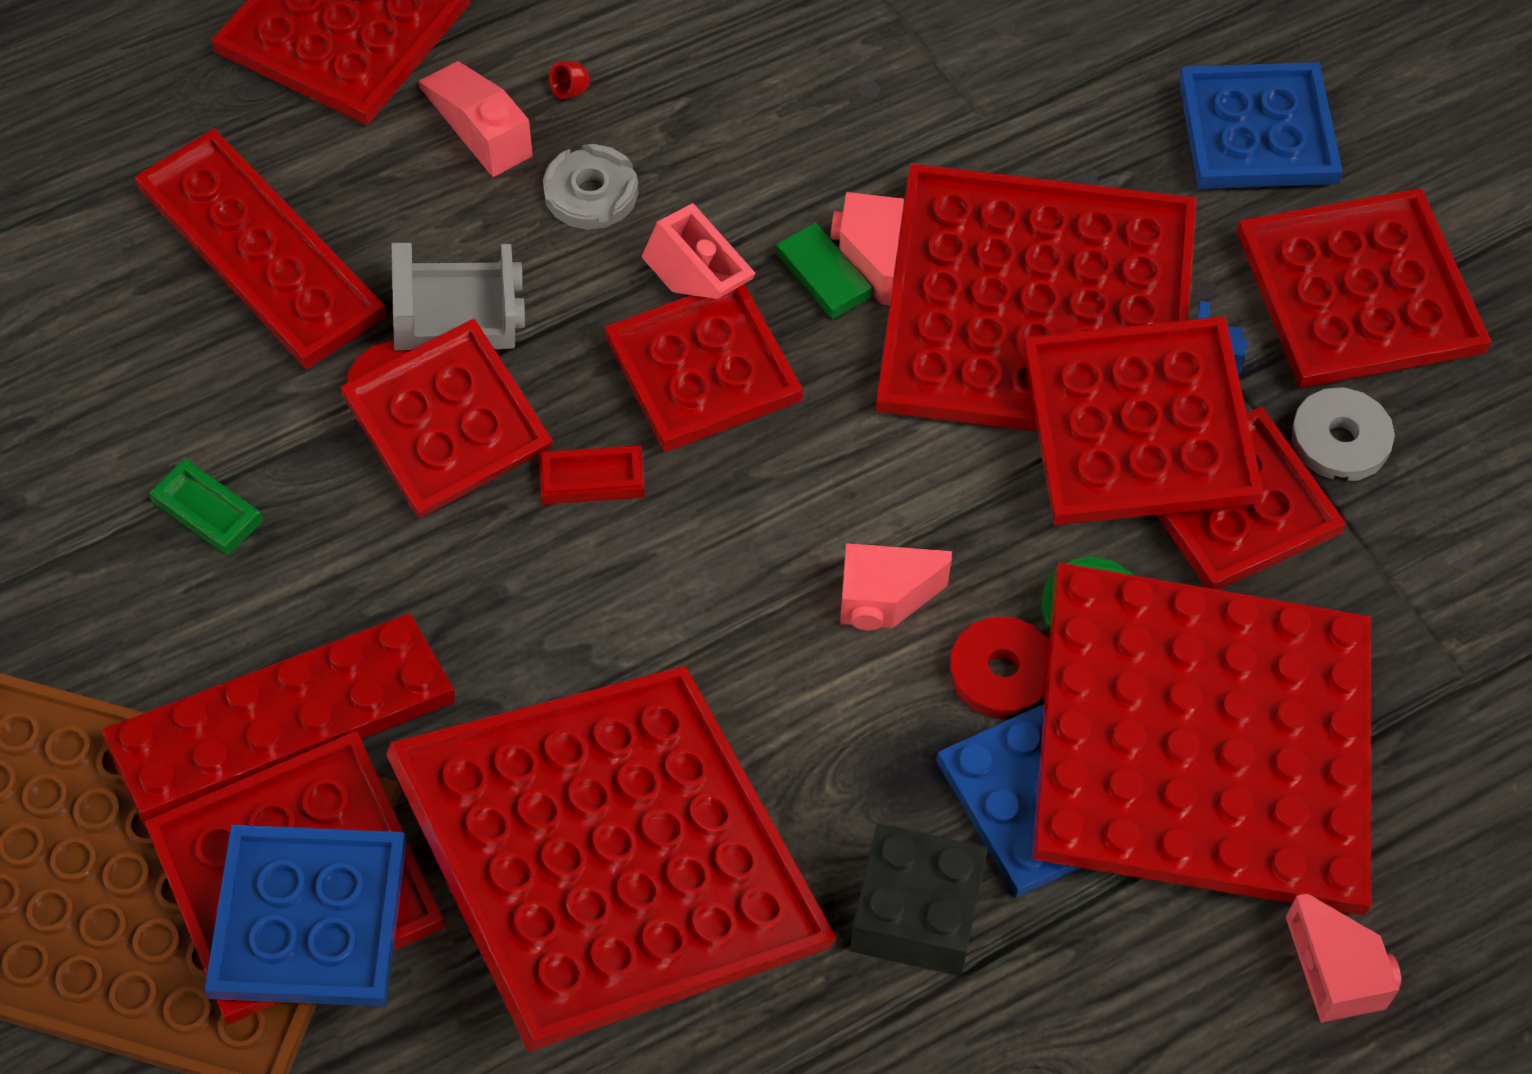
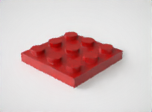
[604,284,803,453]
[341,318,553,520]
[1157,406,1346,590]

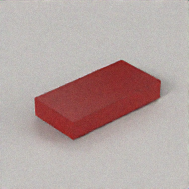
[539,445,645,505]

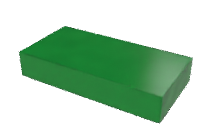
[776,222,872,320]
[149,458,263,556]

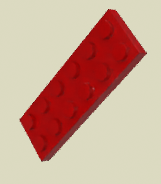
[134,128,387,370]
[102,613,455,825]

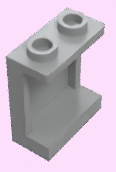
[392,243,525,350]

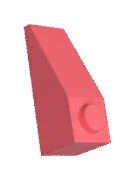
[418,61,533,177]

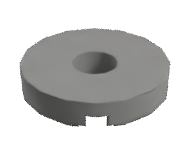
[543,144,639,230]
[1291,388,1395,481]

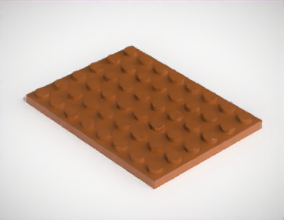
[0,673,401,1074]

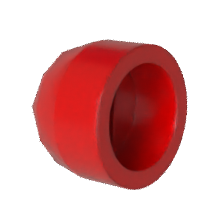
[549,60,590,99]

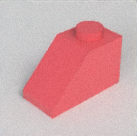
[831,192,904,306]
[642,203,756,299]
[840,543,952,631]
[1286,894,1401,1023]

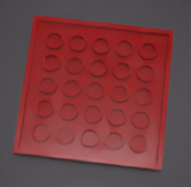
[876,163,1197,432]
[1032,562,1371,916]
[386,665,837,1052]

